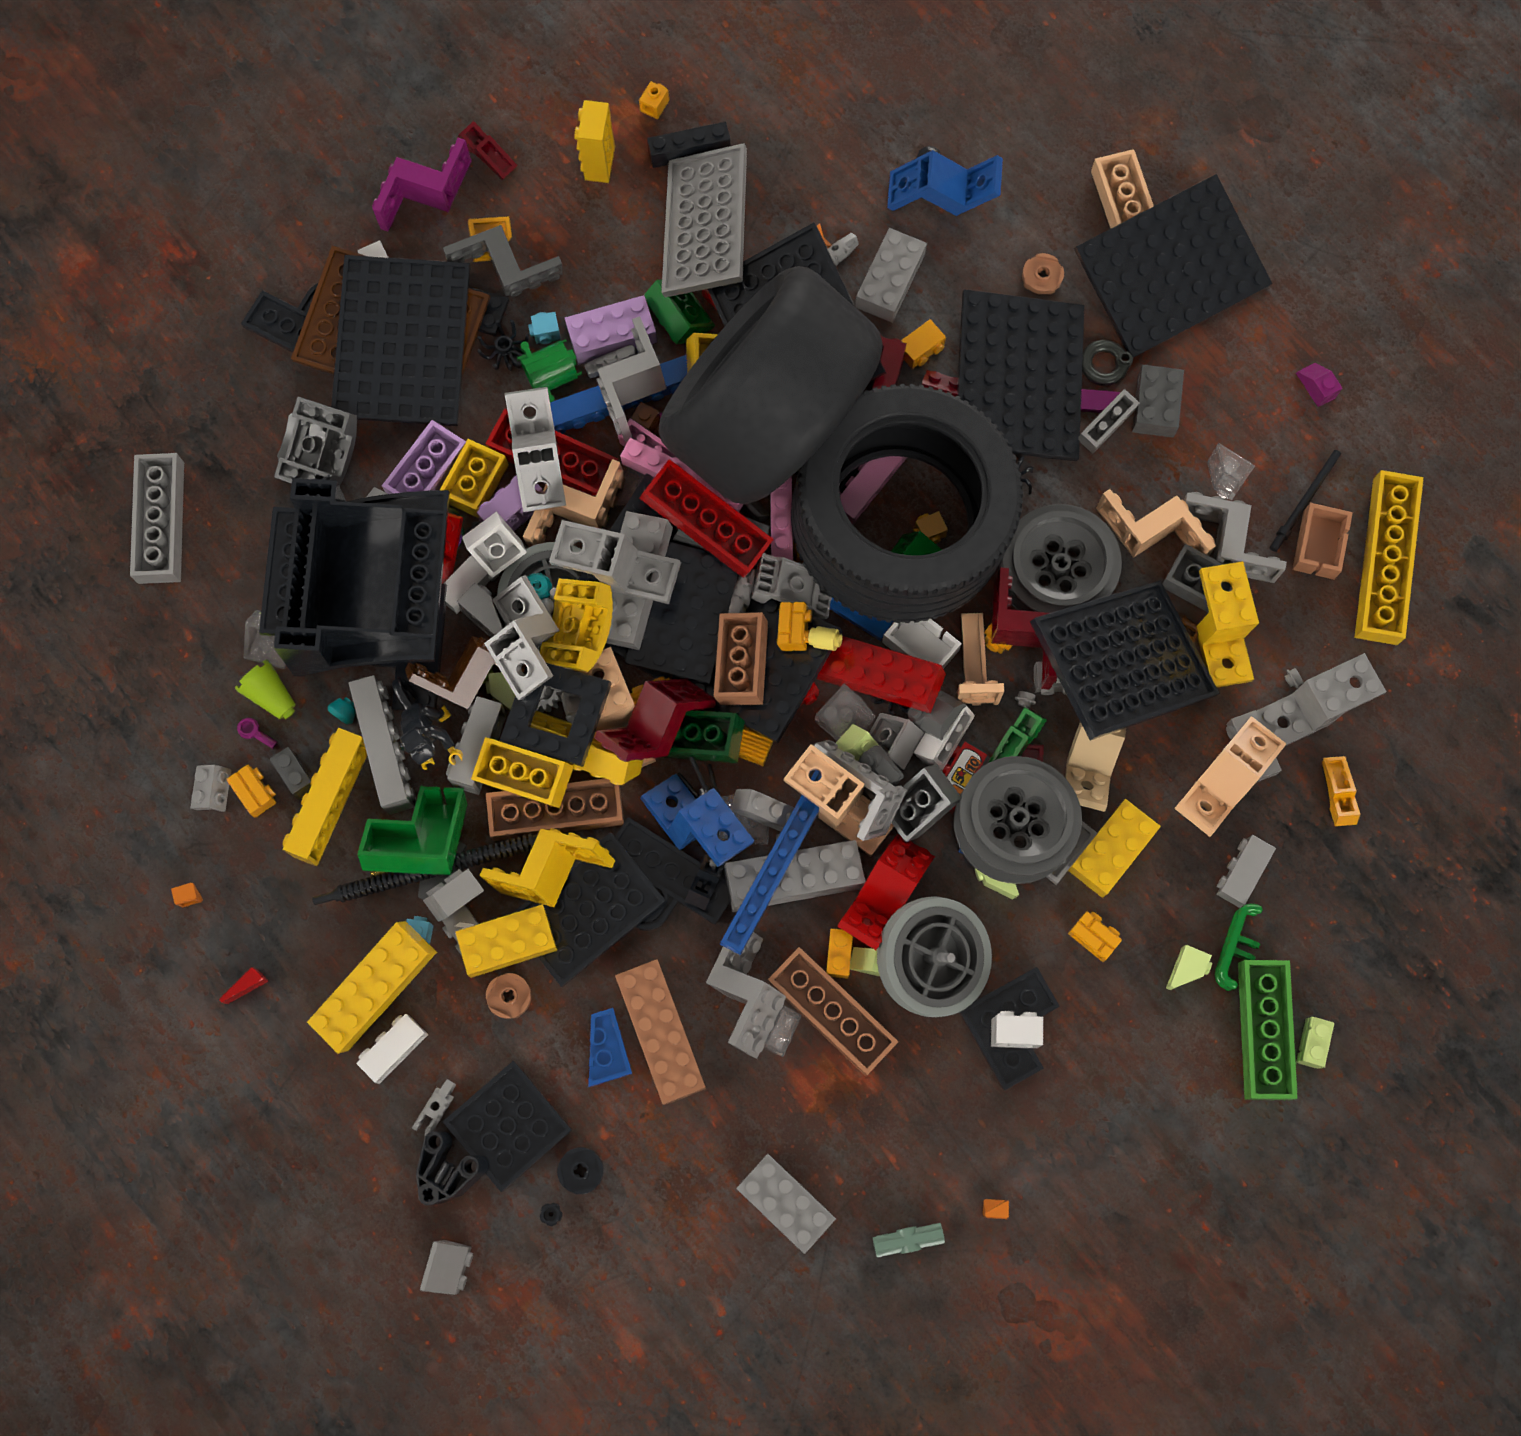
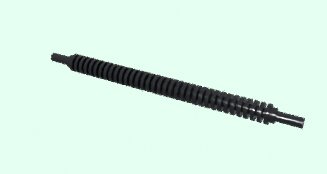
[312,830,560,905]

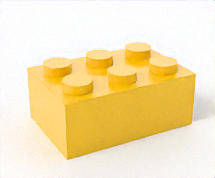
[440,439,508,518]

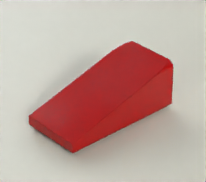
[220,967,269,1004]

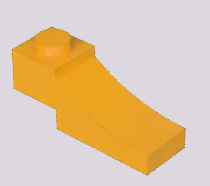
[1322,756,1361,826]

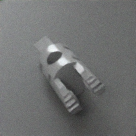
[828,233,859,266]
[585,345,636,378]
[728,569,756,613]
[412,1079,456,1136]

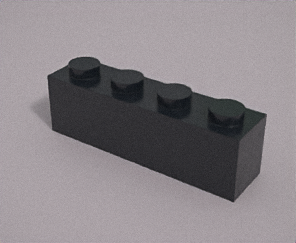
[647,122,731,168]

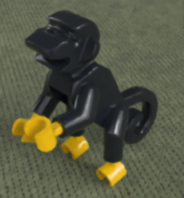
[392,677,463,770]

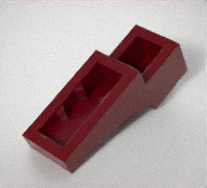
[457,121,518,180]

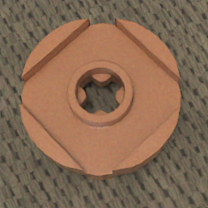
[1022,253,1064,295]
[486,973,532,1019]

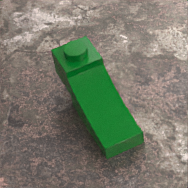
[989,707,1047,763]

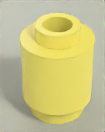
[808,626,842,651]

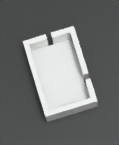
[882,618,962,669]

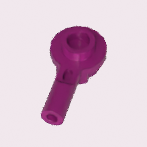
[237,718,278,749]

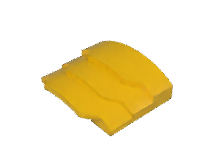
[540,578,613,672]

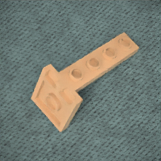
[955,613,1004,706]

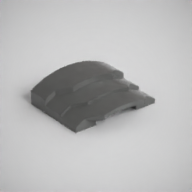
[274,397,357,486]

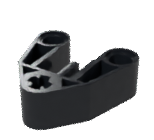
[416,1131,488,1206]

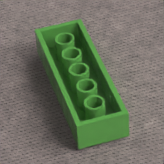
[1238,960,1297,1100]

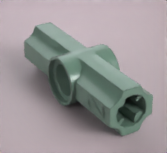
[872,1223,945,1257]

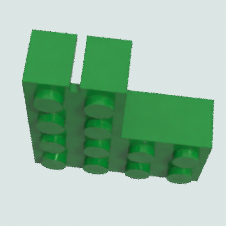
[357,786,468,875]

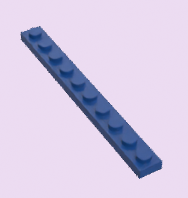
[720,770,822,955]

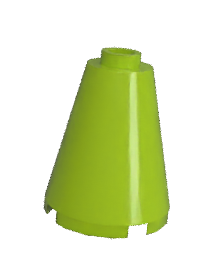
[235,659,296,719]

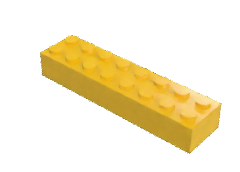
[1355,470,1424,645]

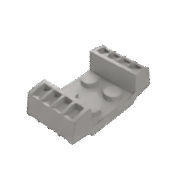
[751,553,832,620]

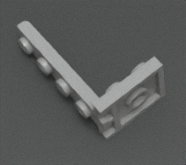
[814,740,907,841]

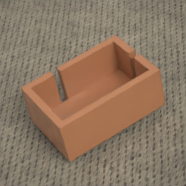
[1292,503,1353,580]

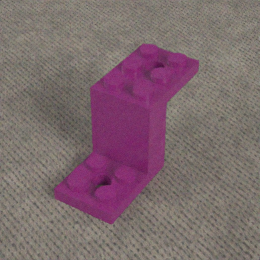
[372,138,471,232]

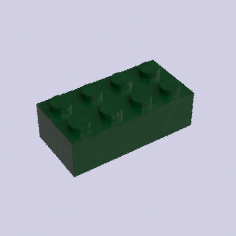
[660,710,745,763]

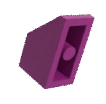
[1296,363,1343,407]

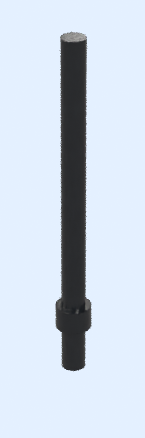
[1269,450,1341,552]

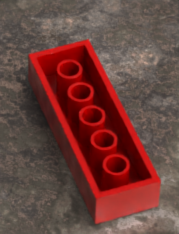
[486,408,618,497]
[639,459,774,578]
[816,636,946,714]

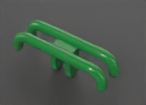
[1215,903,1263,991]

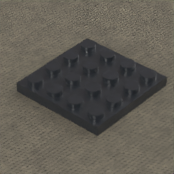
[443,1060,572,1192]

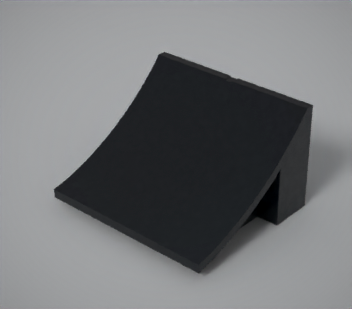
[259,478,450,677]

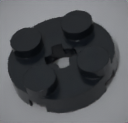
[557,1147,604,1194]

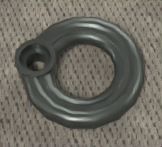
[1082,339,1133,386]

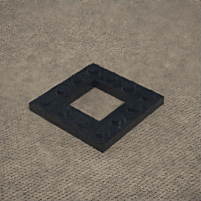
[500,662,612,767]

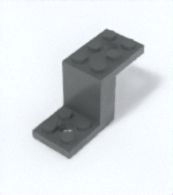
[443,225,563,297]

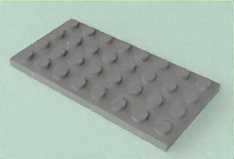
[662,143,747,297]

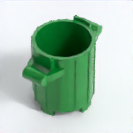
[517,339,582,402]

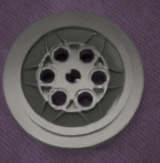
[999,504,1122,613]
[954,756,1082,884]

